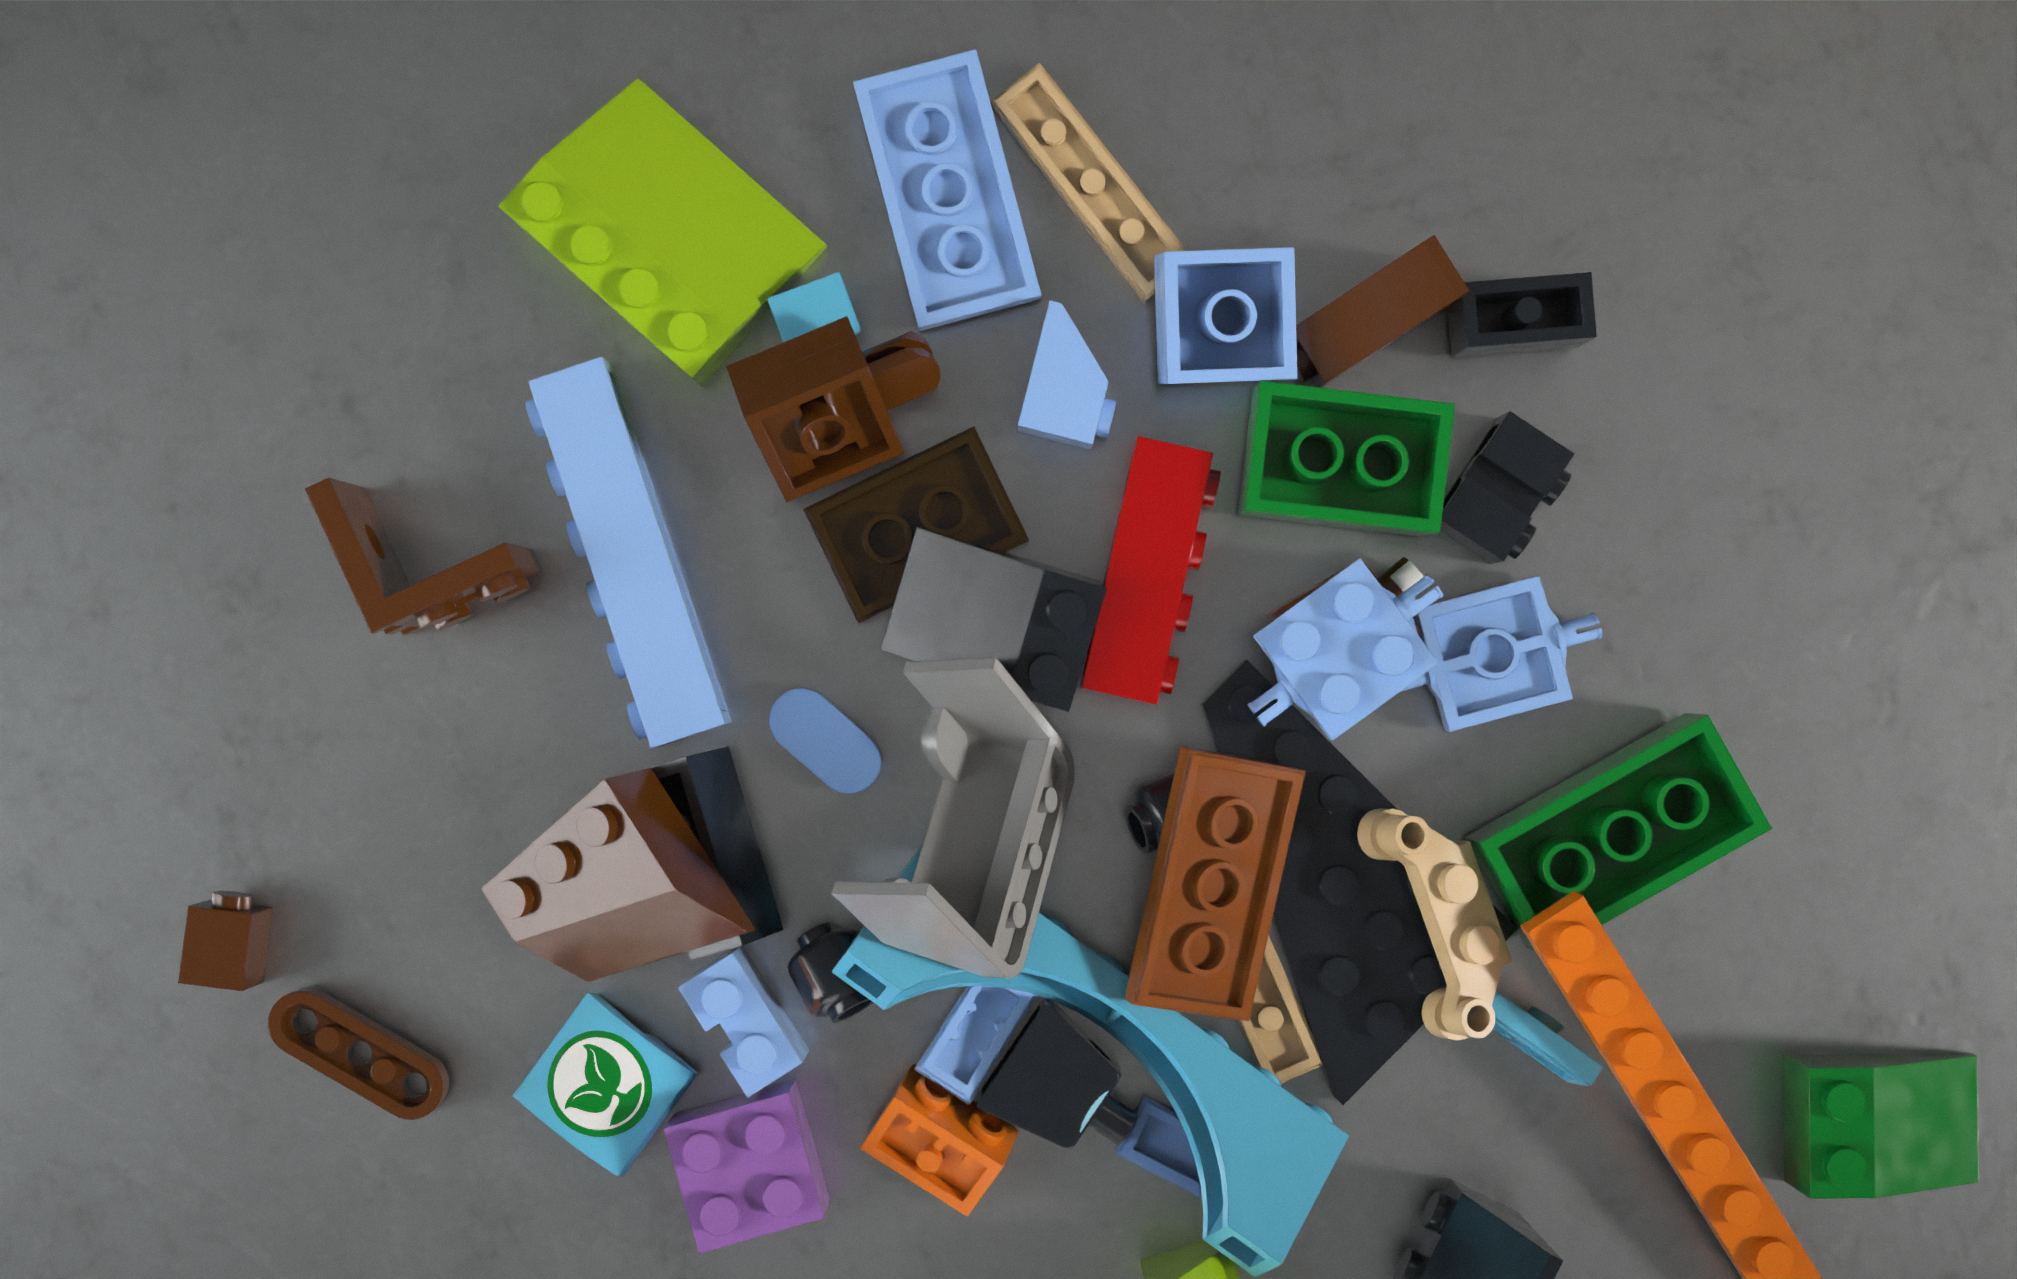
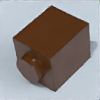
[178,891,273,991]

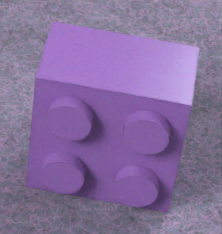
[663,1078,830,1254]

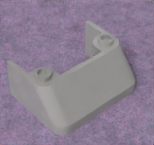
[832,658,1074,978]

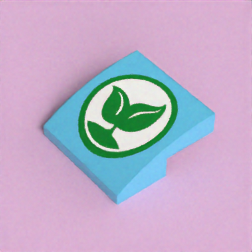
[513,992,698,1177]

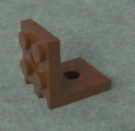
[305,478,543,635]

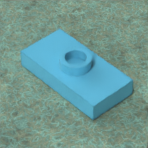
[1492,992,1604,1086]

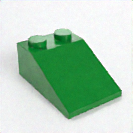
[1783,1053,1979,1199]

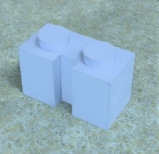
[678,946,809,1098]

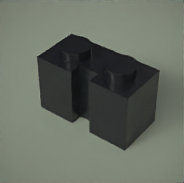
[1440,411,1575,564]

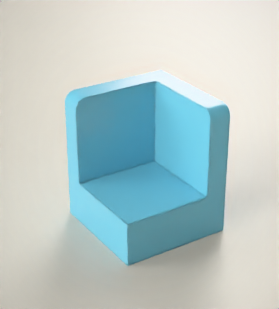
[767,272,861,342]

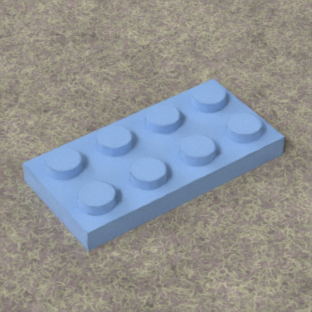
[853,49,1042,331]

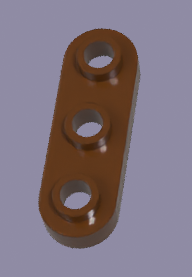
[268,988,449,1120]

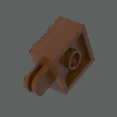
[726,316,941,502]

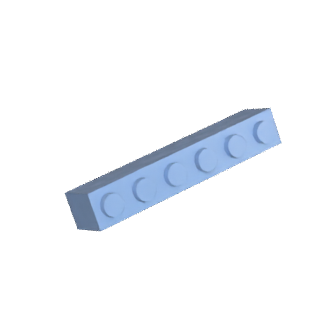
[525,357,732,749]

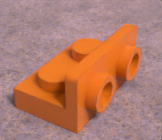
[860,1064,1018,1217]

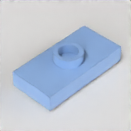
[914,986,1037,1104]

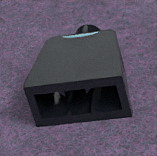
[976,998,1138,1150]

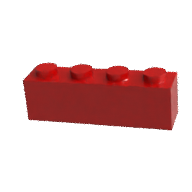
[1080,436,1221,705]

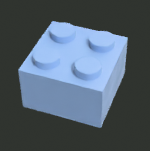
[1154,247,1297,384]

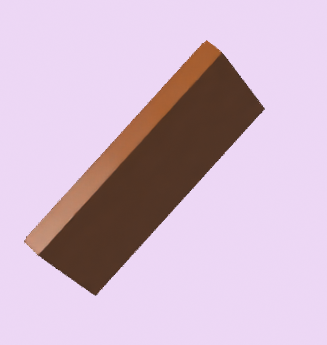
[1124,746,1306,1021]

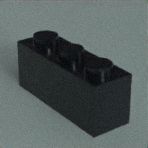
[651,746,784,960]

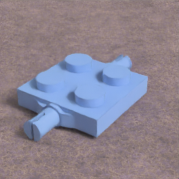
[1247,558,1443,741]
[1400,575,1602,732]

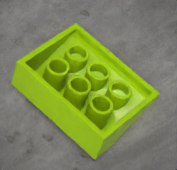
[498,78,827,387]

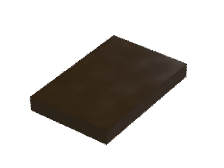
[803,426,1029,624]

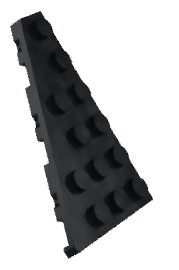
[1200,659,1518,1105]

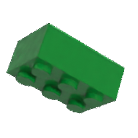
[1238,381,1455,538]

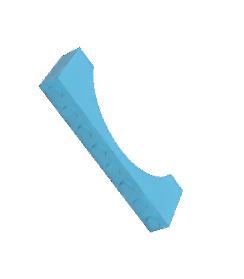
[832,844,1349,1278]

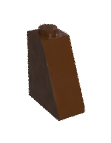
[1296,235,1470,388]

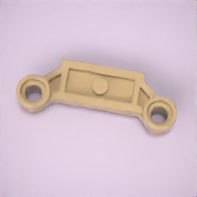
[1357,808,1512,1041]

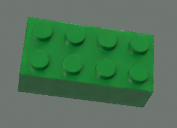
[1465,713,1772,953]

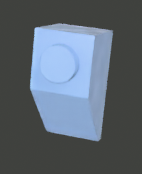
[1017,300,1117,450]

